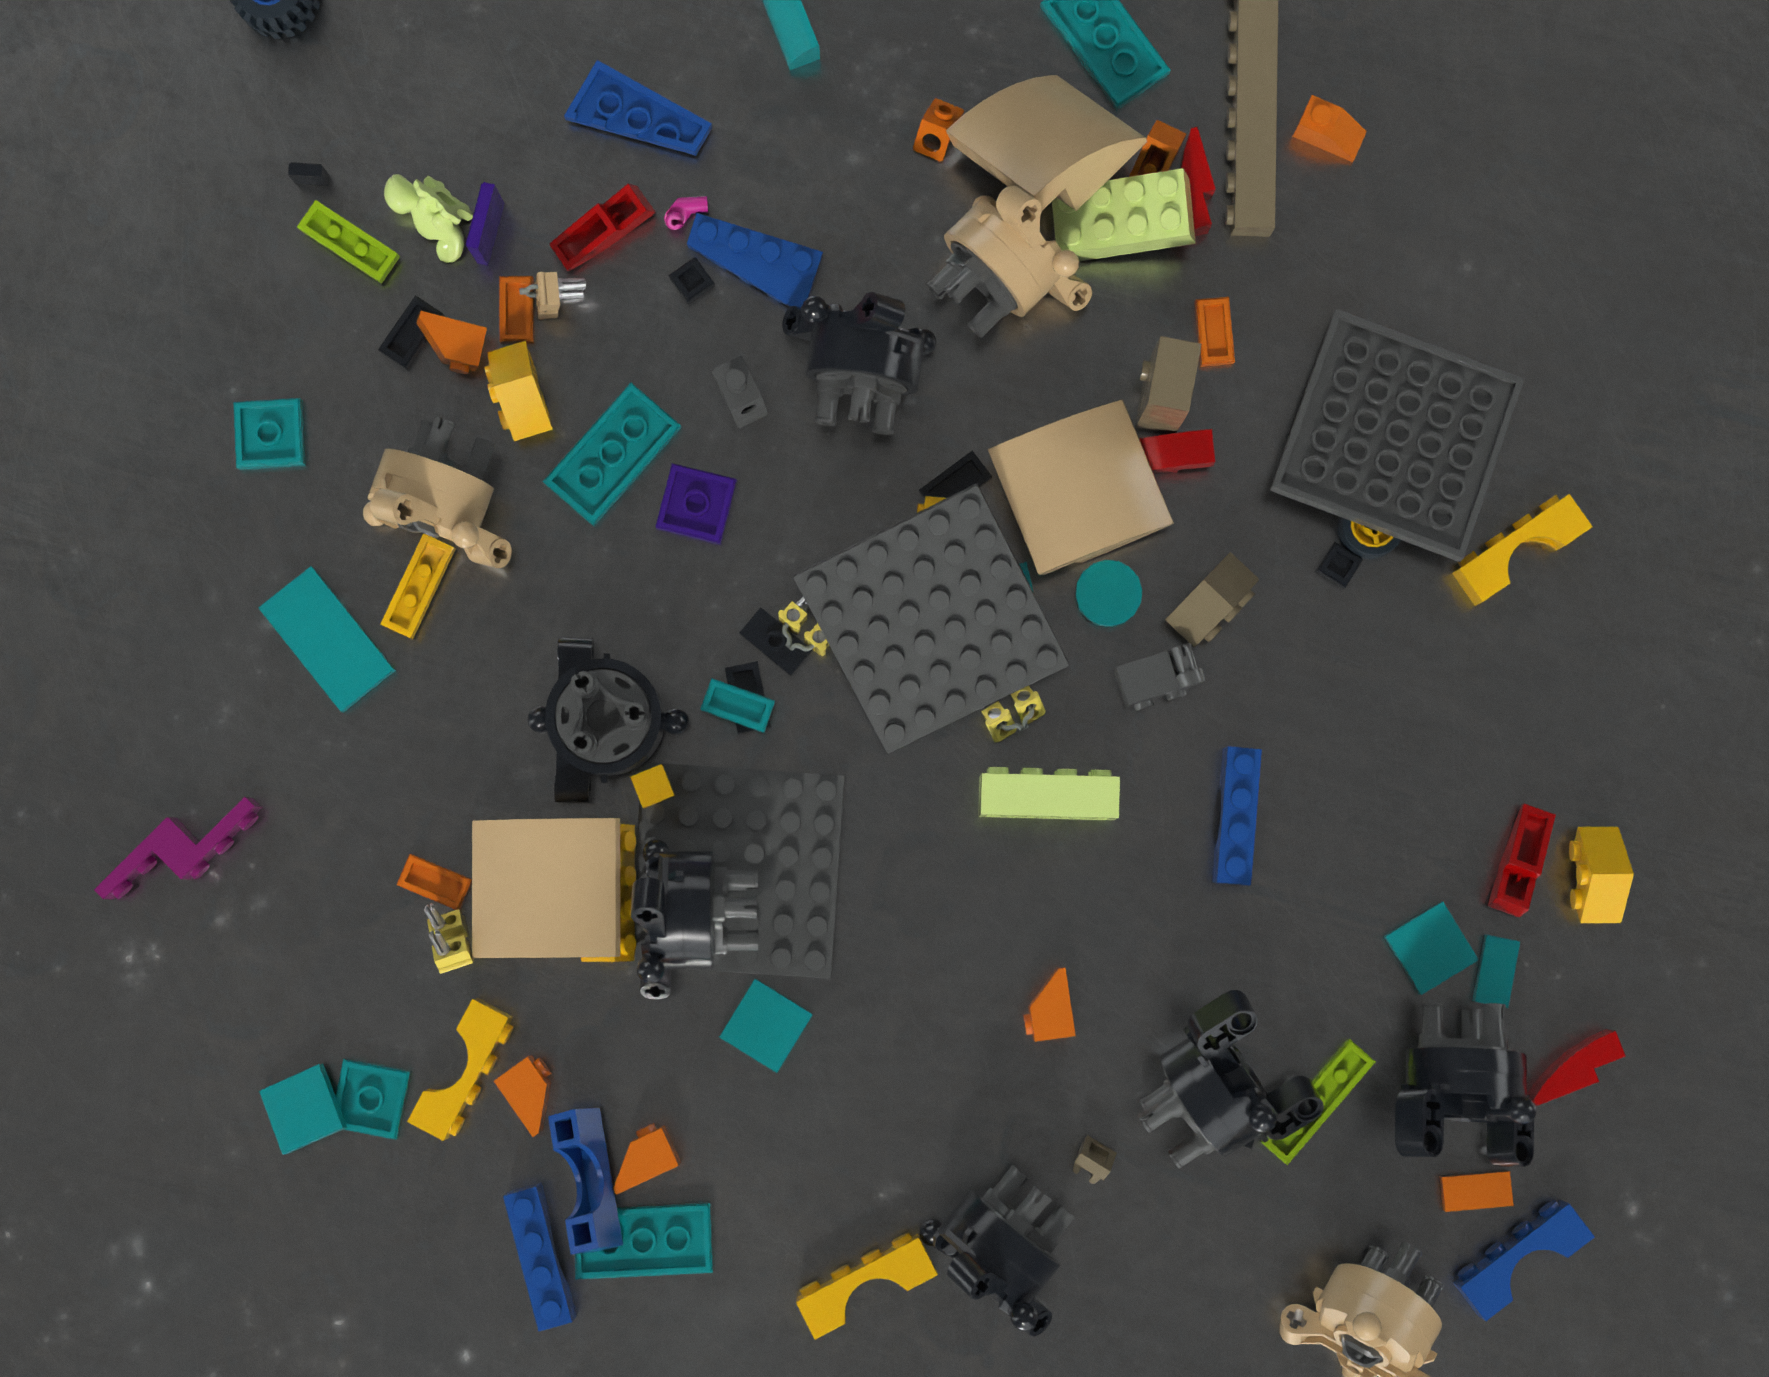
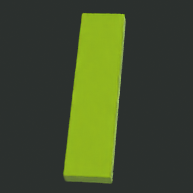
[1260,1039,1376,1165]

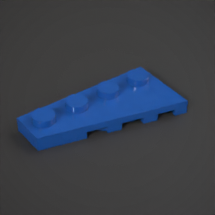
[564,60,712,155]
[687,213,823,307]

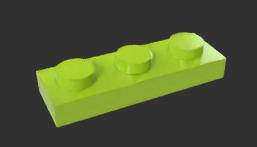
[297,200,400,284]

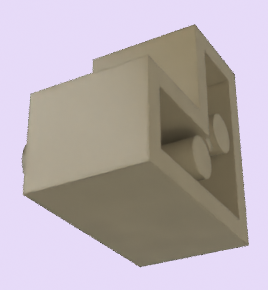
[1165,552,1260,648]

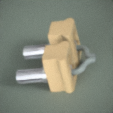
[519,272,586,320]

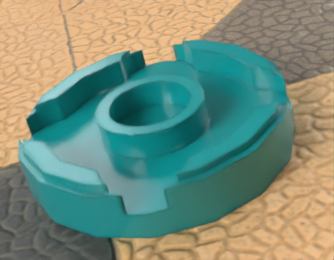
[1075,560,1142,627]

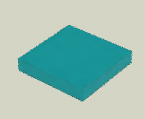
[233,398,306,470]
[1383,901,1479,995]
[719,978,813,1073]
[336,1058,412,1140]
[259,1064,347,1155]

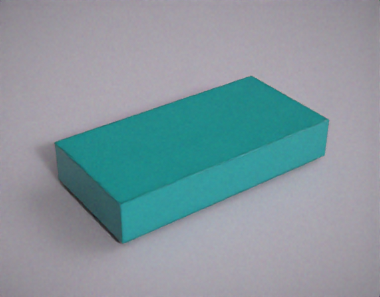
[700,678,776,733]
[1472,935,1521,1008]

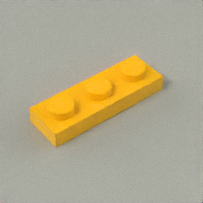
[380,533,456,639]

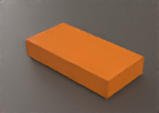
[499,276,534,344]
[1195,297,1235,367]
[396,854,472,911]
[1439,1170,1514,1212]

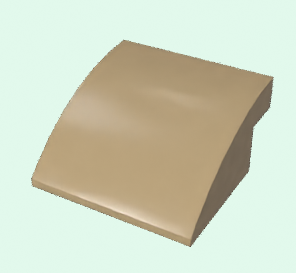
[946,75,1147,212]
[987,400,1174,575]
[472,818,620,958]

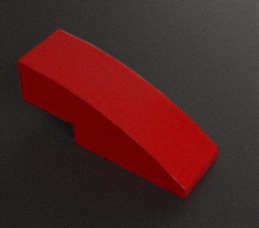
[1179,127,1216,237]
[549,184,656,271]
[1139,429,1215,474]
[1488,803,1556,918]
[1527,1029,1626,1106]

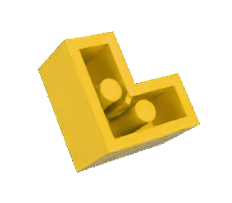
[484,341,553,441]
[1569,827,1634,923]

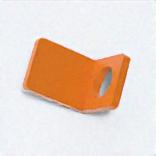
[913,98,964,161]

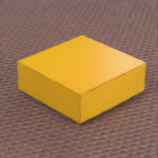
[630,764,675,809]

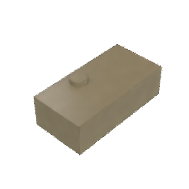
[1135,336,1202,435]

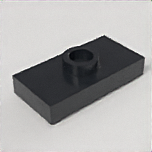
[739,607,812,676]

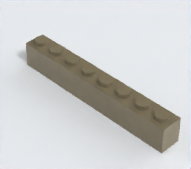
[1225,0,1278,237]

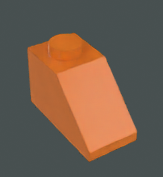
[1292,95,1367,163]
[1129,120,1187,177]
[416,311,487,374]
[1023,967,1076,1042]
[494,1055,551,1137]
[613,1123,681,1195]

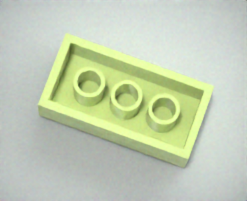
[1052,168,1196,261]
[978,767,1120,820]

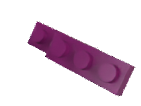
[94,797,263,900]

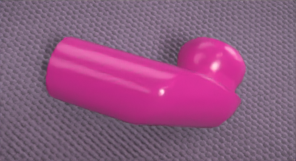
[664,196,708,230]

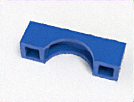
[1212,746,1262,886]
[548,1108,623,1255]
[503,1182,577,1332]
[1453,1200,1595,1321]

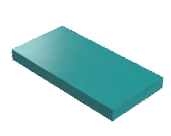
[1040,0,1171,111]
[543,382,682,526]
[258,566,396,713]
[574,1202,713,1280]

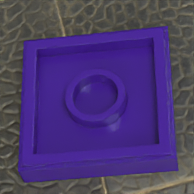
[466,182,505,266]
[655,463,737,545]

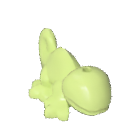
[384,174,473,263]

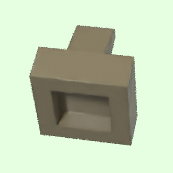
[1073,1135,1117,1184]

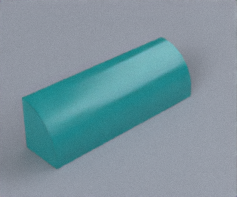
[762,0,820,70]

